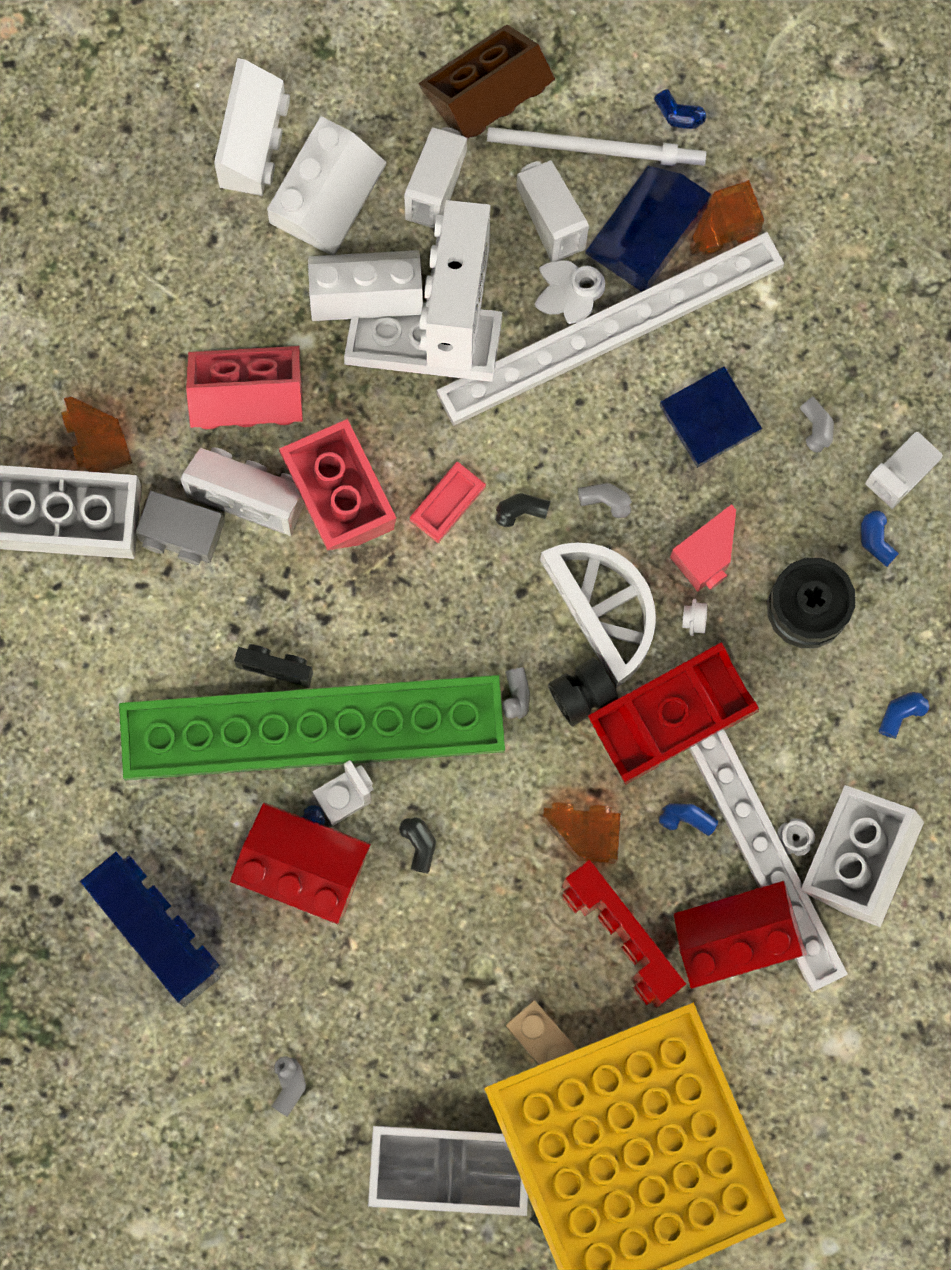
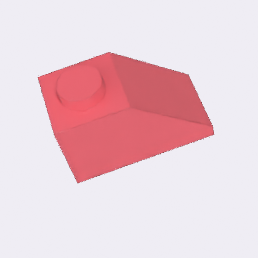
[670,504,736,592]

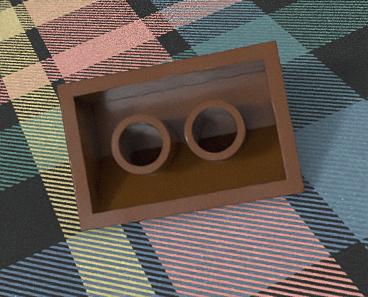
[418,25,555,139]

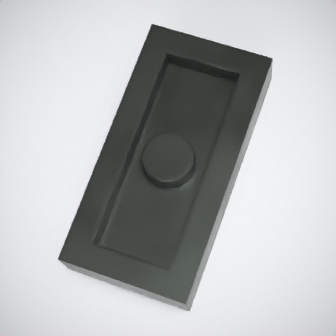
[234,644,313,688]

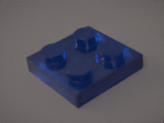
[659,366,762,468]

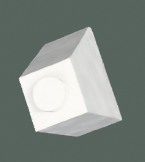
[404,127,467,229]
[517,160,589,262]

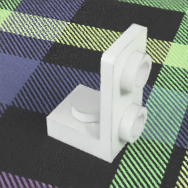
[865,432,943,509]
[313,760,374,826]

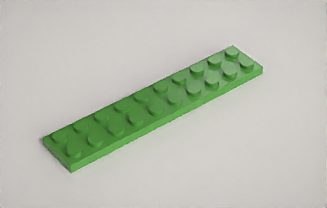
[119,675,505,781]

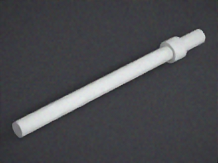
[487,127,707,166]

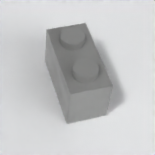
[136,491,225,565]

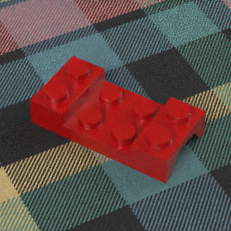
[588,642,759,785]
[561,859,686,1008]

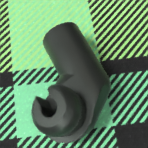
[495,493,551,527]
[399,817,436,874]

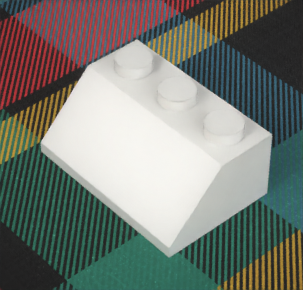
[214,58,290,196]
[267,116,386,255]
[308,250,423,321]
[180,447,304,536]
[801,785,924,927]

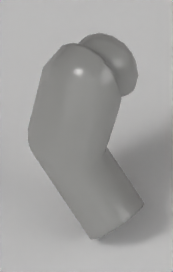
[800,396,834,453]
[578,483,632,518]
[502,667,530,719]
[271,1056,306,1117]

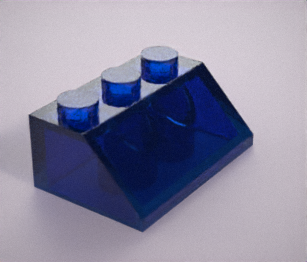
[585,166,711,292]

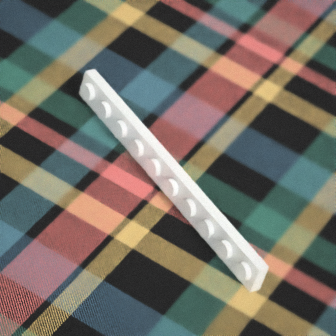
[437,232,784,426]

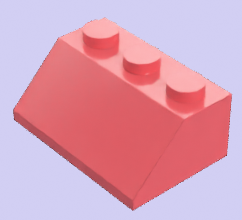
[186,346,303,429]
[279,419,397,551]

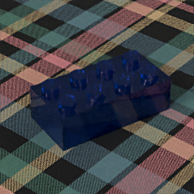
[79,852,220,1008]

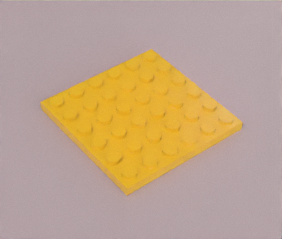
[484,1002,786,1270]

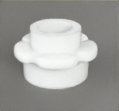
[683,599,708,636]
[777,818,815,856]

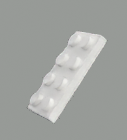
[344,303,502,382]

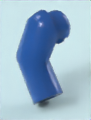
[861,510,899,567]
[878,692,930,739]
[659,803,718,836]

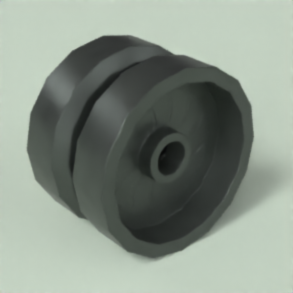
[767,558,856,648]

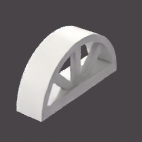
[540,543,656,688]

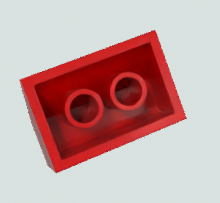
[230,802,371,924]
[674,881,807,989]

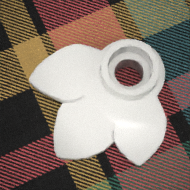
[535,260,605,324]

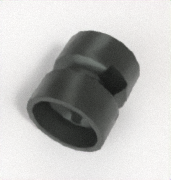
[548,657,619,727]

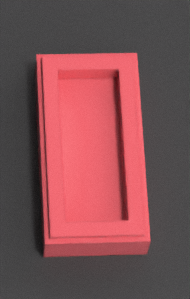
[410,461,486,543]

